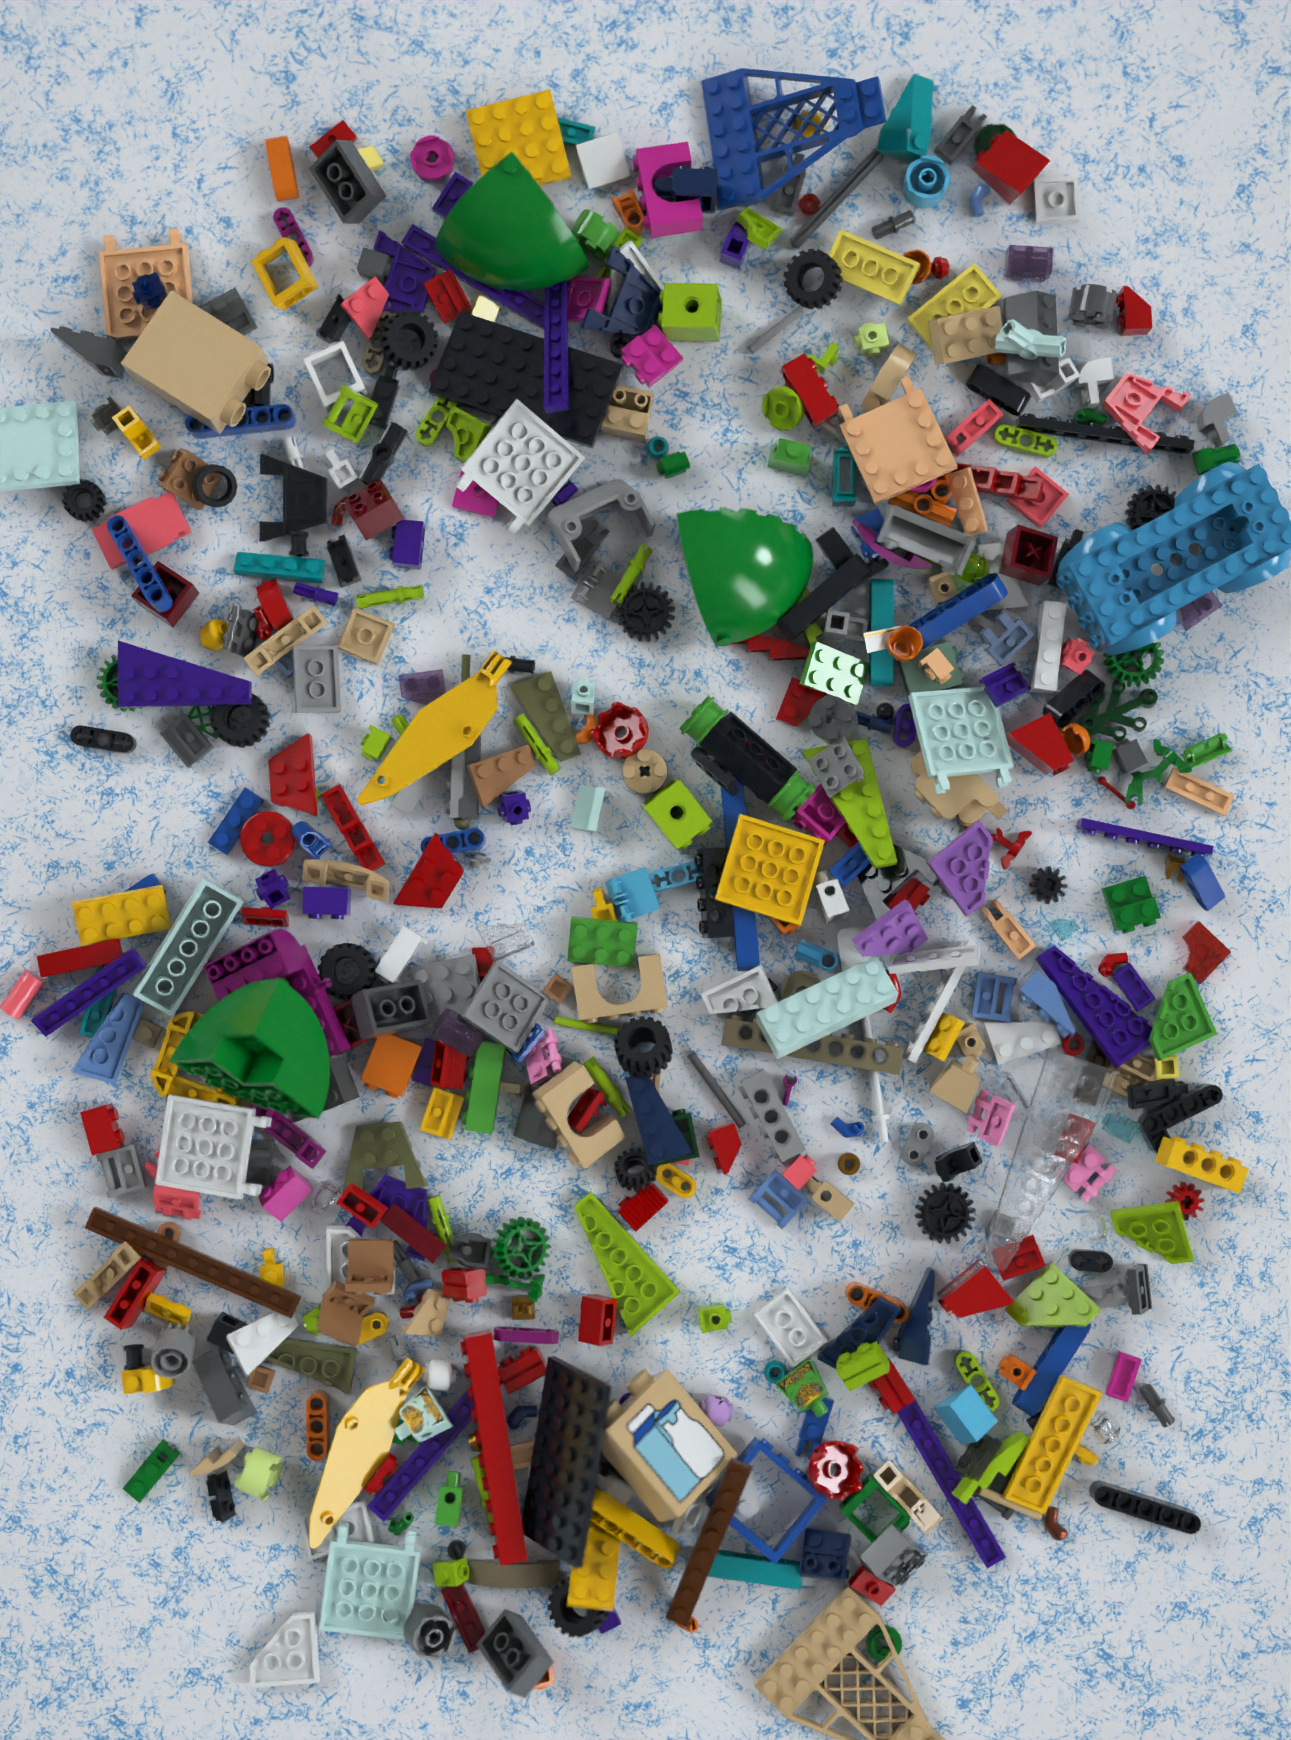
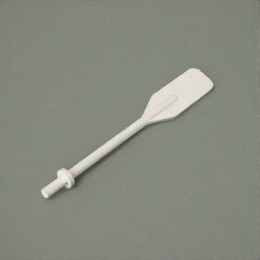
[836,926,890,1142]

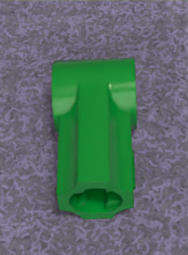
[1192,444,1240,475]

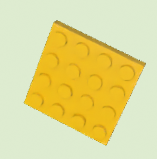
[466,89,572,186]
[714,814,825,926]

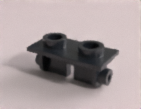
[206,1471,236,1523]

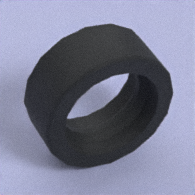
[192,464,238,508]

